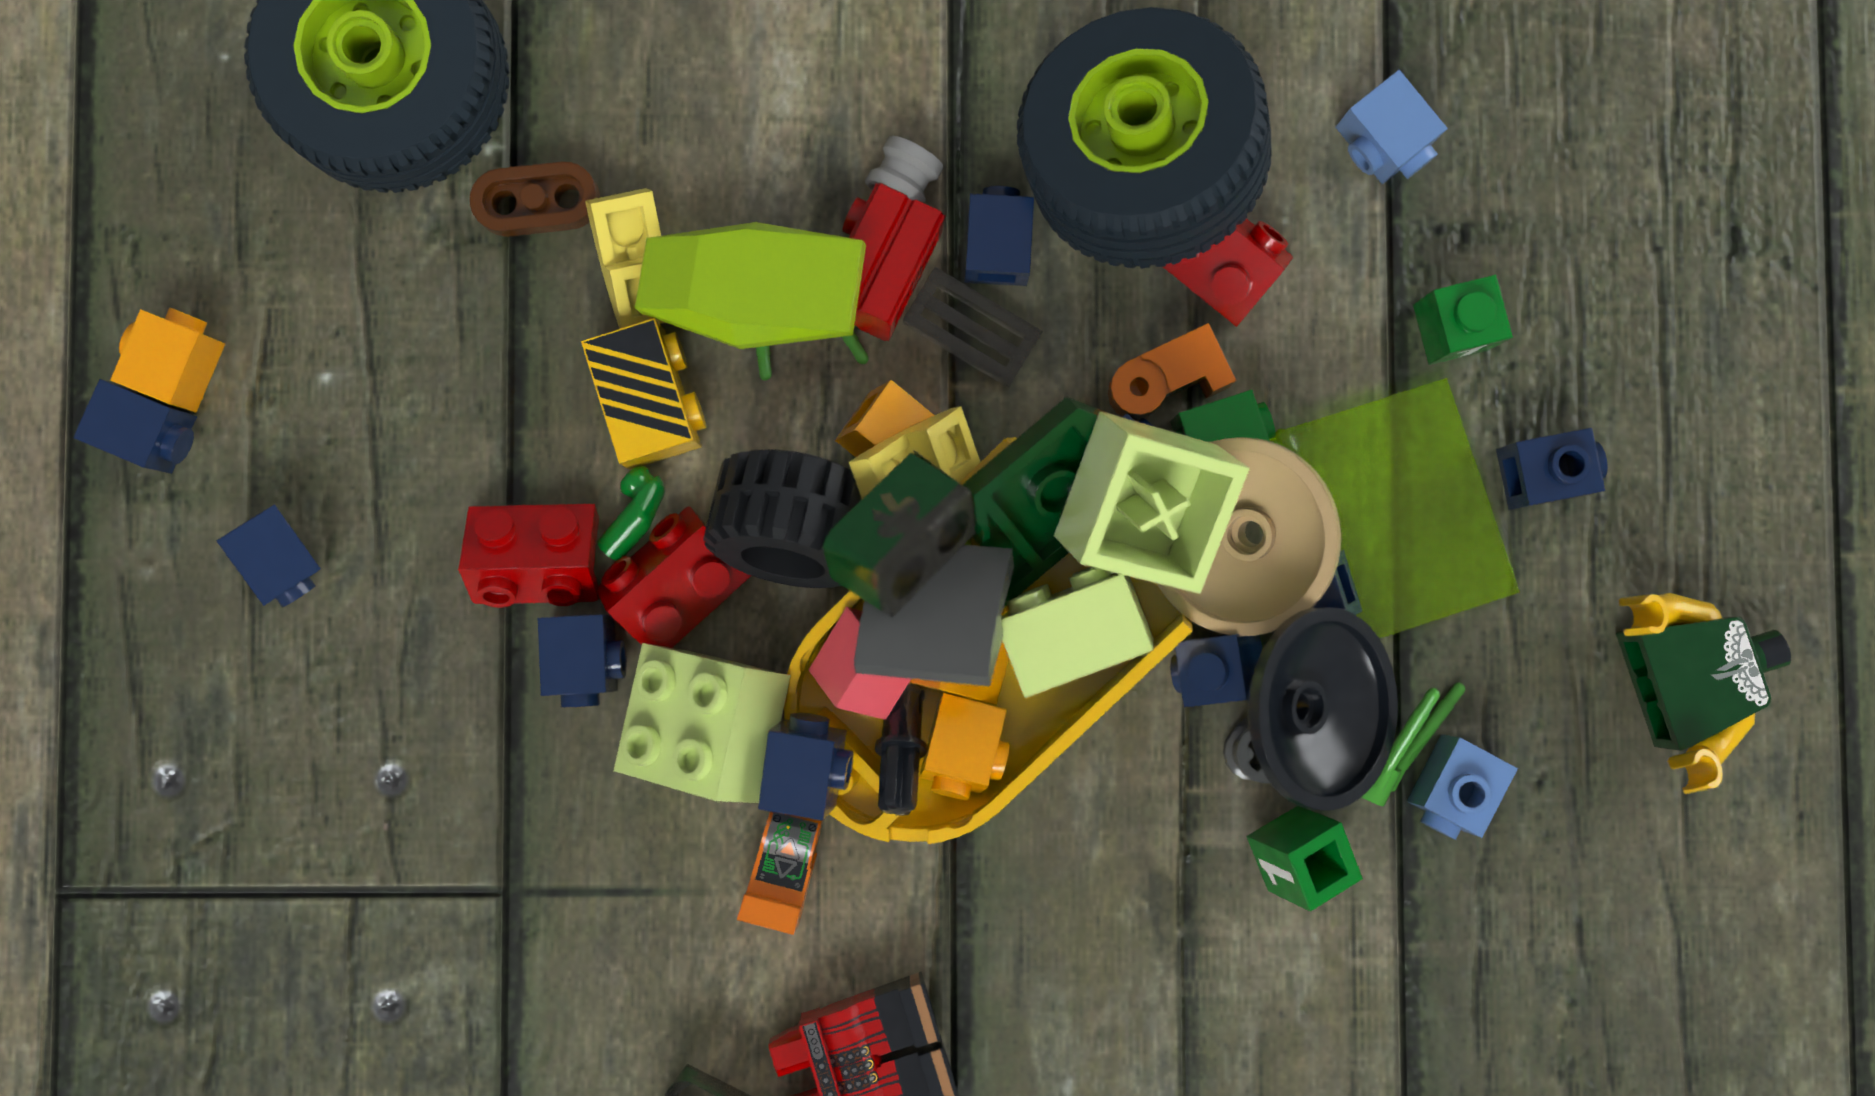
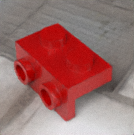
[1163,218,1293,327]
[458,504,599,608]
[597,506,751,648]

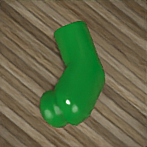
[597,466,665,561]

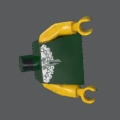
[1616,593,1791,794]

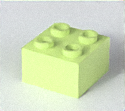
[1054,411,1250,594]
[1001,567,1154,698]
[613,643,791,803]

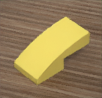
[585,188,665,329]
[849,406,980,522]

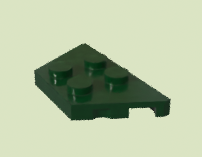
[963,397,1112,608]

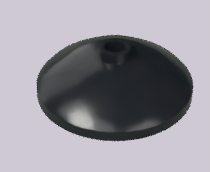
[1248,608,1398,811]

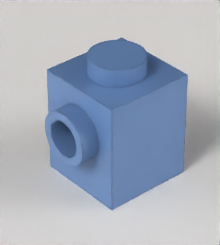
[1336,70,1448,184]
[1407,734,1518,840]

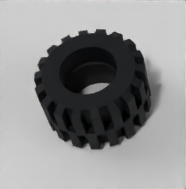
[703,449,862,588]

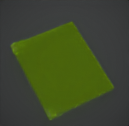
[1270,378,1520,639]

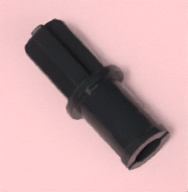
[875,683,927,816]

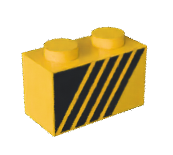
[581,318,706,470]

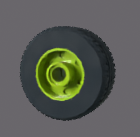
[244,0,510,193]
[1017,7,1272,269]

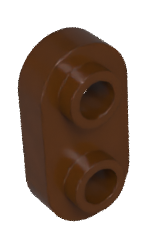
[469,162,600,237]

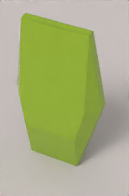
[635,222,866,349]

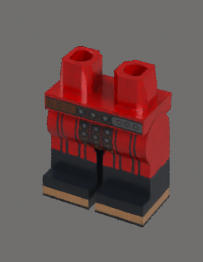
[768,971,959,1096]

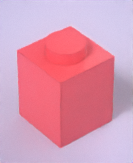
[809,607,911,720]

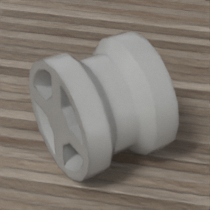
[865,135,943,203]

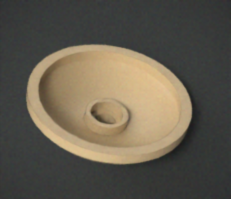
[1157,437,1341,636]

